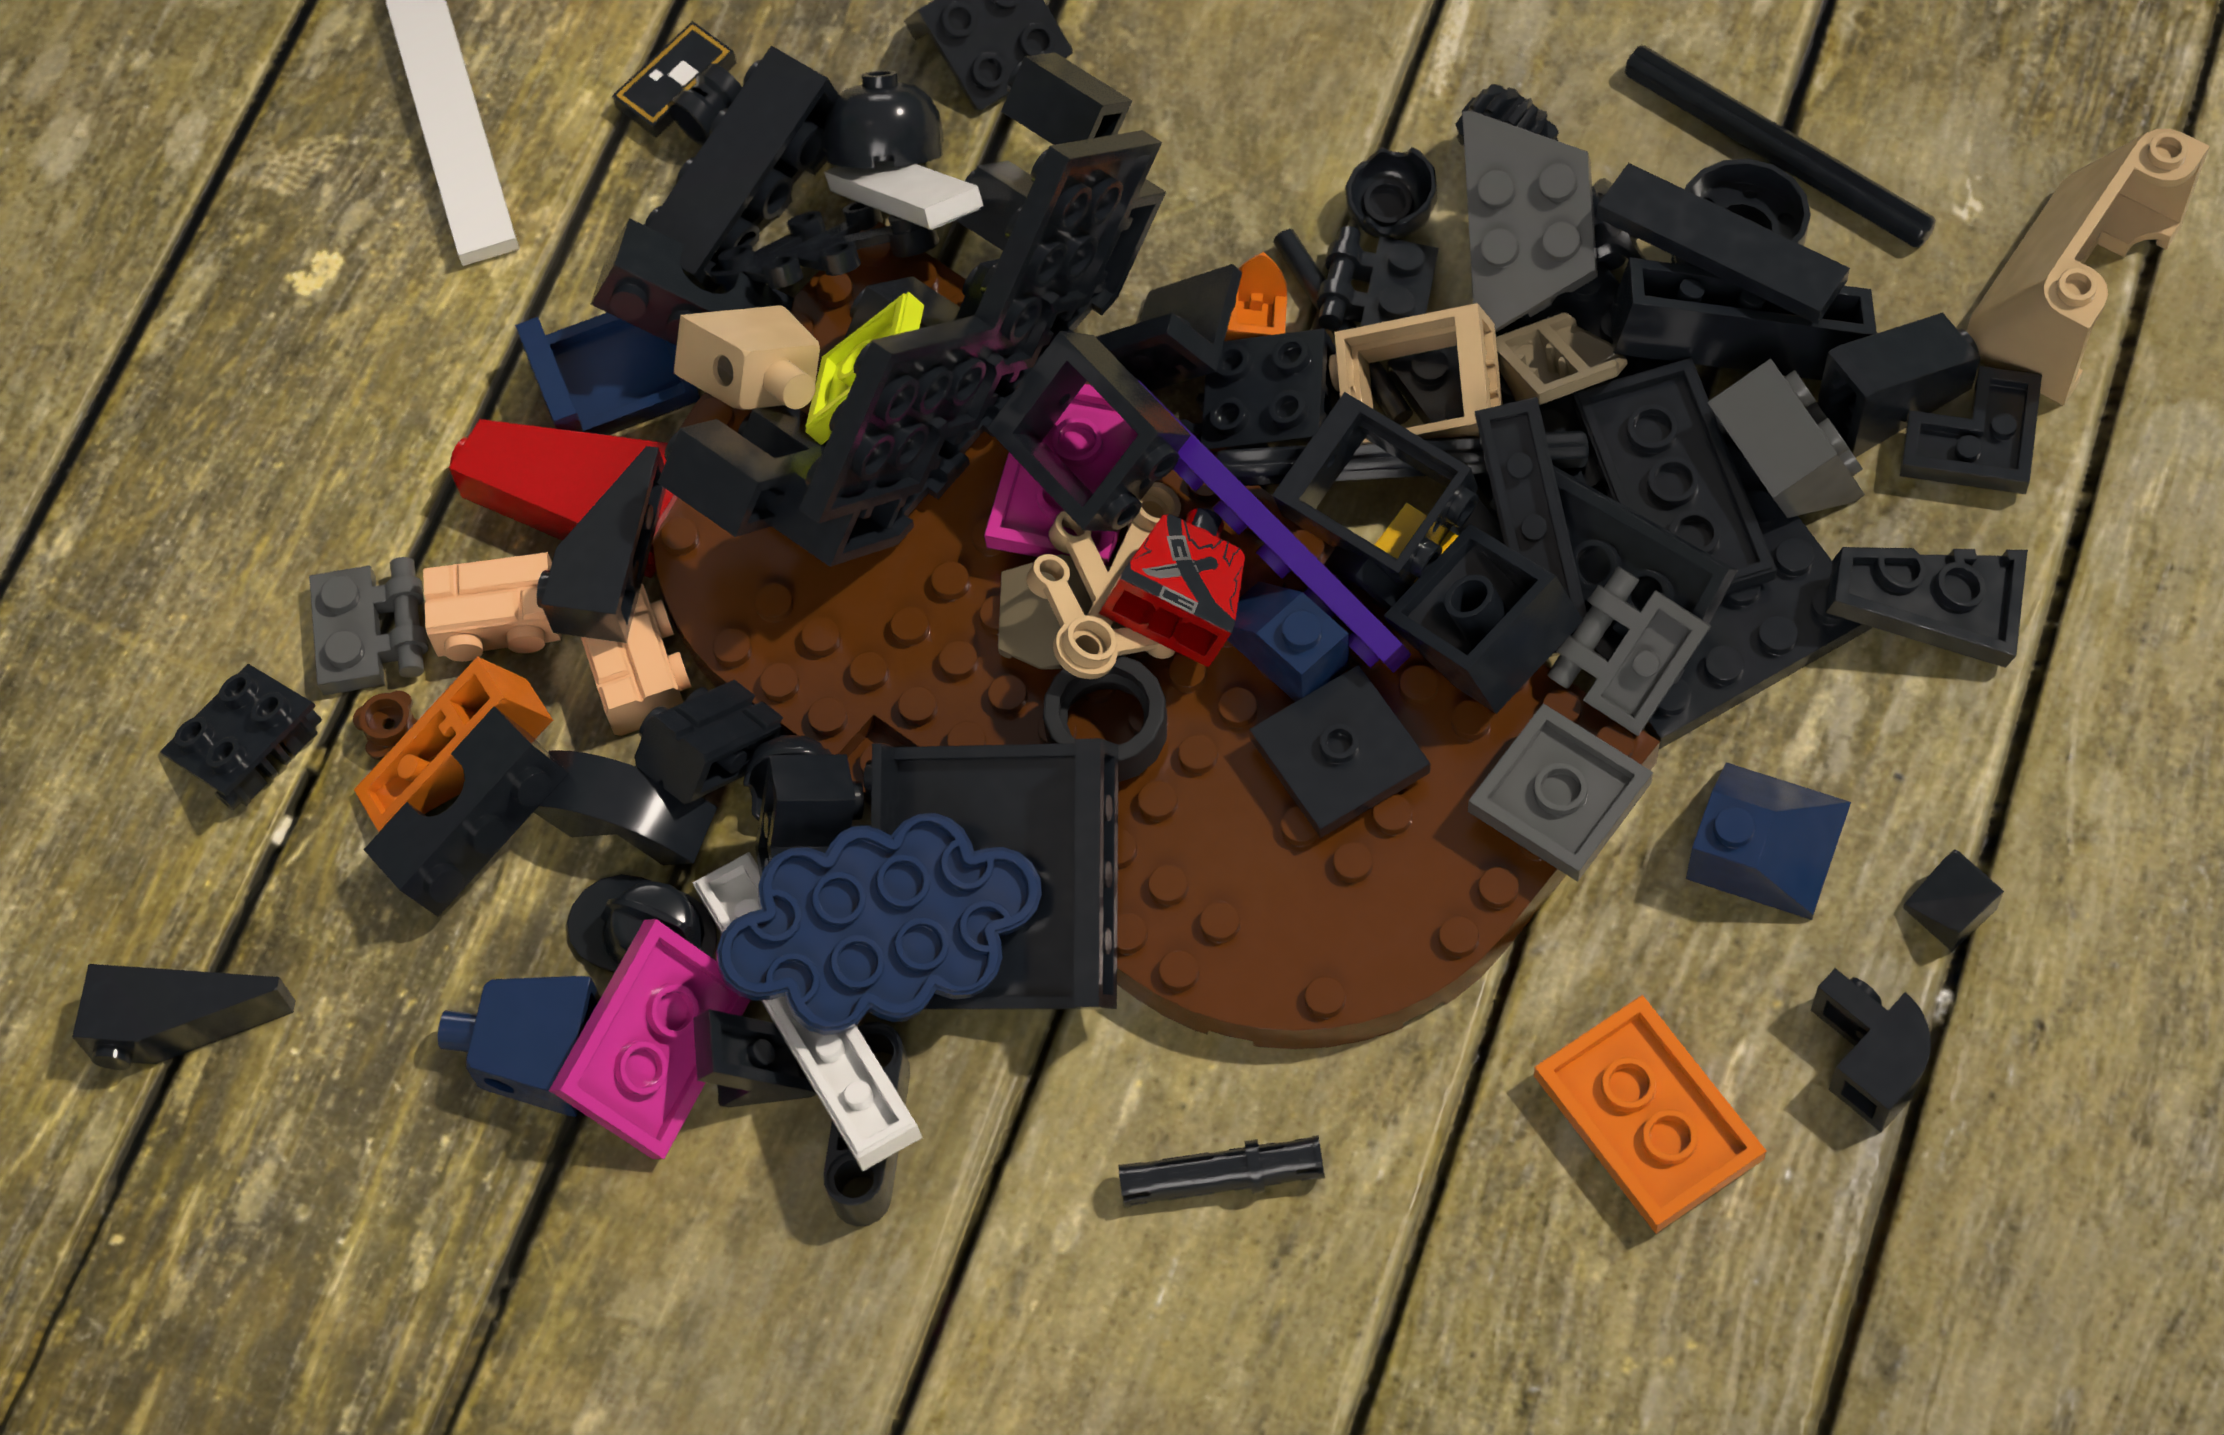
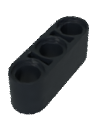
[823,1022,910,1227]

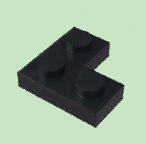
[1900,366,2042,494]

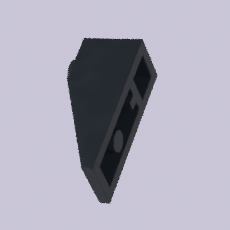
[537,446,666,643]
[72,964,296,1070]

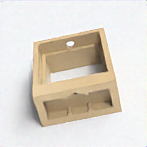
[1329,303,1503,442]

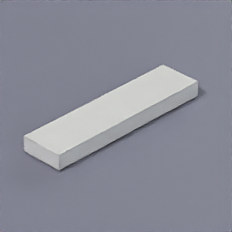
[825,160,983,230]

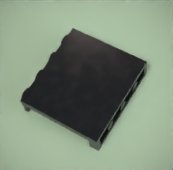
[864,738,1118,1010]

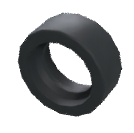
[1043,655,1167,783]

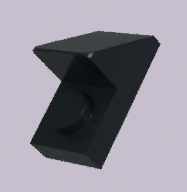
[693,1009,817,1108]

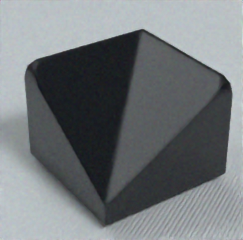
[1903,849,2004,952]

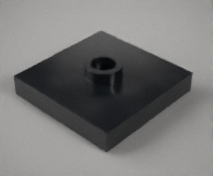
[1249,665,1431,838]

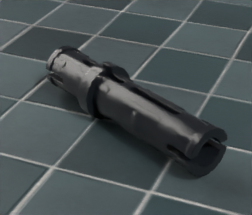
[1118,1135,1325,1208]

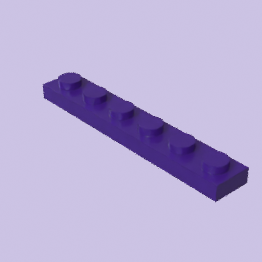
[1126,380,1412,673]

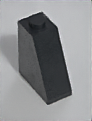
[1817,312,1981,458]

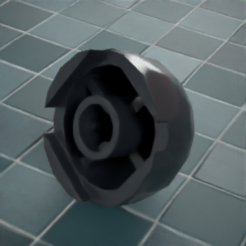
[824,71,944,168]

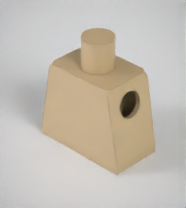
[673,305,820,410]

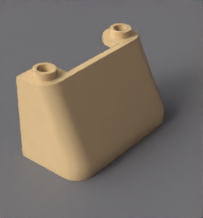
[1967,128,2210,405]

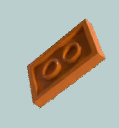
[1534,995,1767,1234]

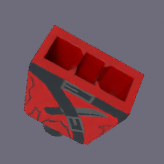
[1099,508,1245,668]

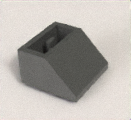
[1707,359,1865,518]

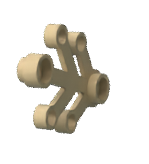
[1026,482,1181,679]

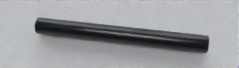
[1273,229,1413,425]

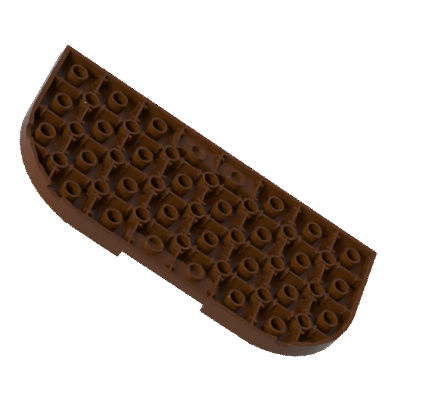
[652,221,1660,1049]

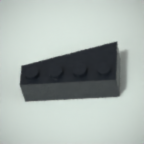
[644,45,839,293]

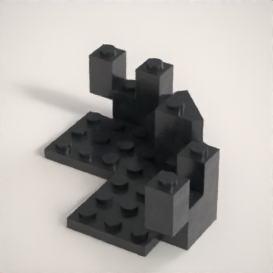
[657,53,1166,567]

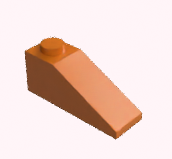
[354,656,553,832]

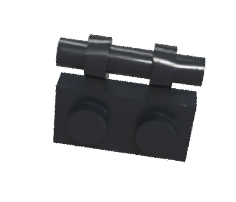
[1316,226,1439,331]

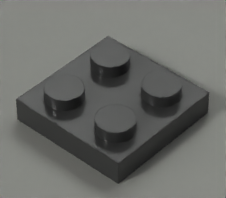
[1468,703,1653,882]

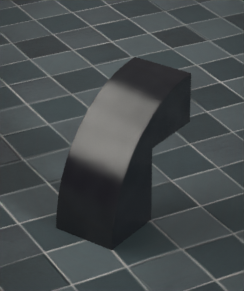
[534,750,717,865]

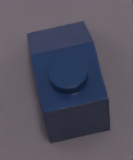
[1227,581,1349,702]

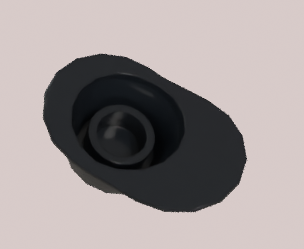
[567,874,717,973]

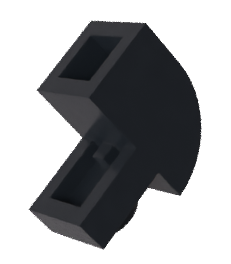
[1811,968,1931,1133]

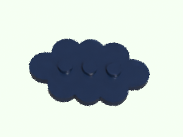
[717,813,1042,1035]

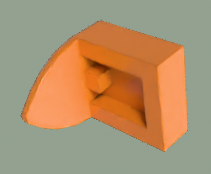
[1224,252,1287,341]

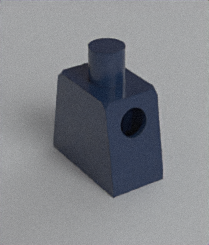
[438,976,601,1117]

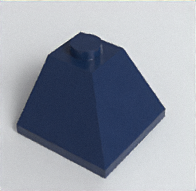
[1686,762,1851,920]

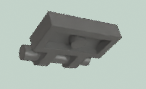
[309,557,428,695]
[1547,566,1711,736]

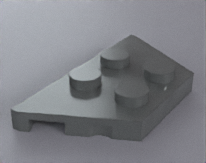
[1462,111,1598,337]

